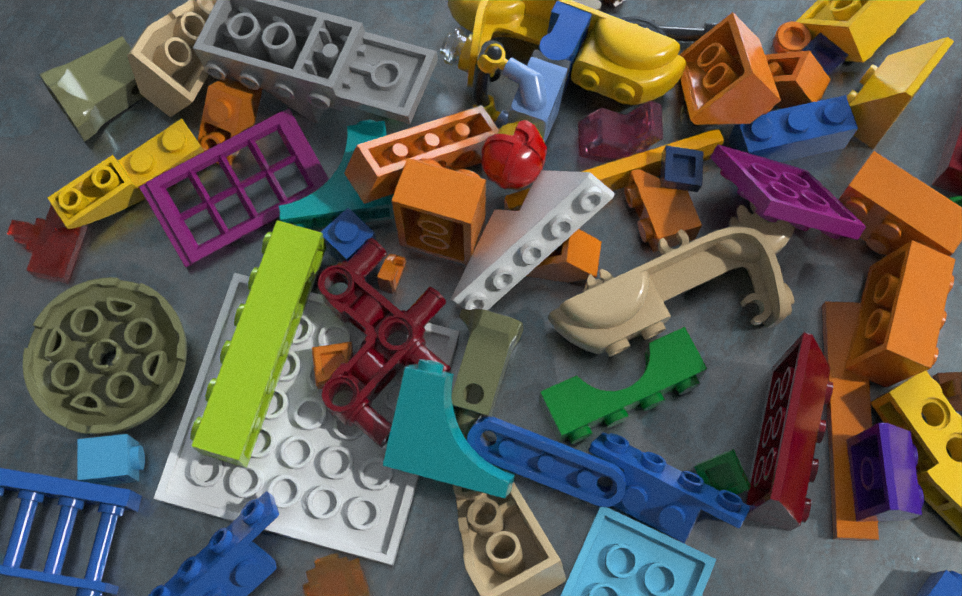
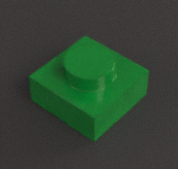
[694,449,751,495]

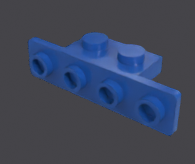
[589,432,750,544]
[148,491,279,596]

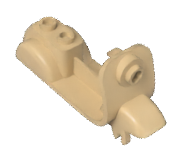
[548,202,795,357]

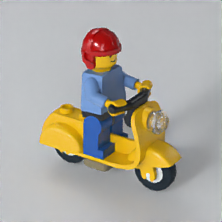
[440,0,686,190]

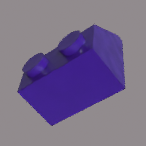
[846,423,924,522]

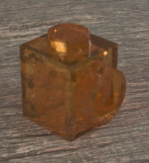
[303,553,371,596]

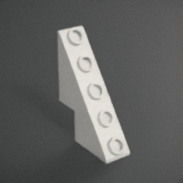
[450,170,615,310]

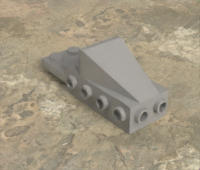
[193,0,438,124]

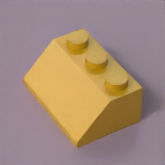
[795,0,926,63]

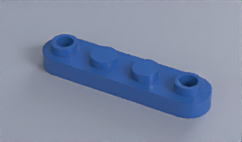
[467,417,626,507]

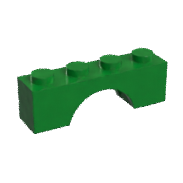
[538,327,707,444]

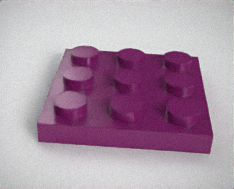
[710,144,866,240]

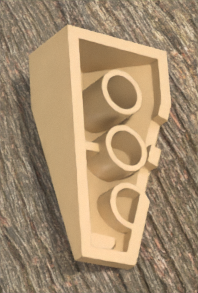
[127,0,217,117]
[453,432,566,596]

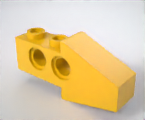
[870,371,962,536]

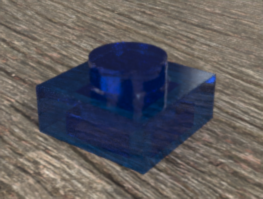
[801,33,848,77]

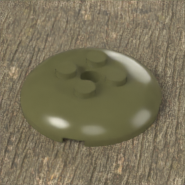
[23,277,187,435]

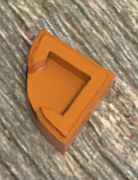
[377,253,407,294]
[312,341,353,389]

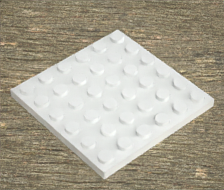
[153,273,460,566]

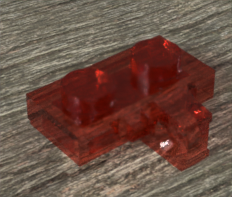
[7,204,89,283]

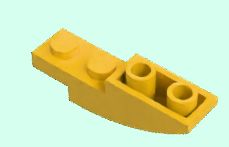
[47,118,205,229]

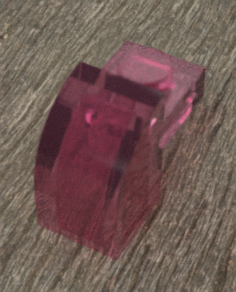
[578,101,664,163]

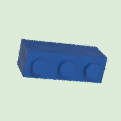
[728,95,858,162]

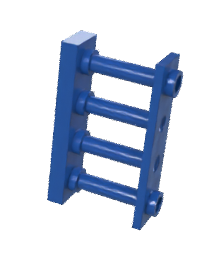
[0,468,142,596]

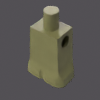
[39,36,144,142]
[452,309,524,440]

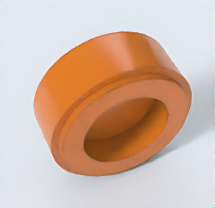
[773,21,812,53]

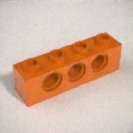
[344,105,499,204]

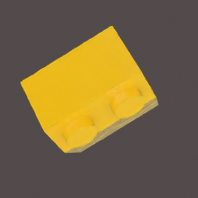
[847,37,954,149]

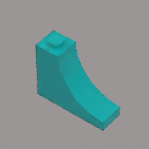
[279,120,395,230]
[383,359,515,498]

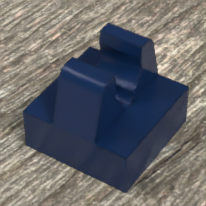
[660,145,704,192]

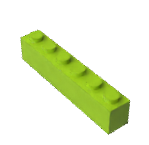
[190,220,327,468]

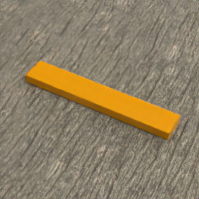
[504,129,724,211]

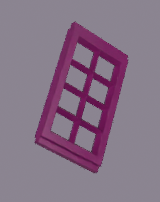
[139,108,329,268]

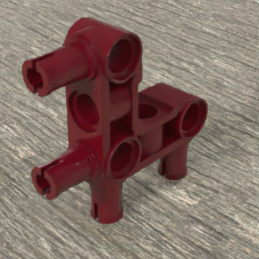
[318,238,451,448]

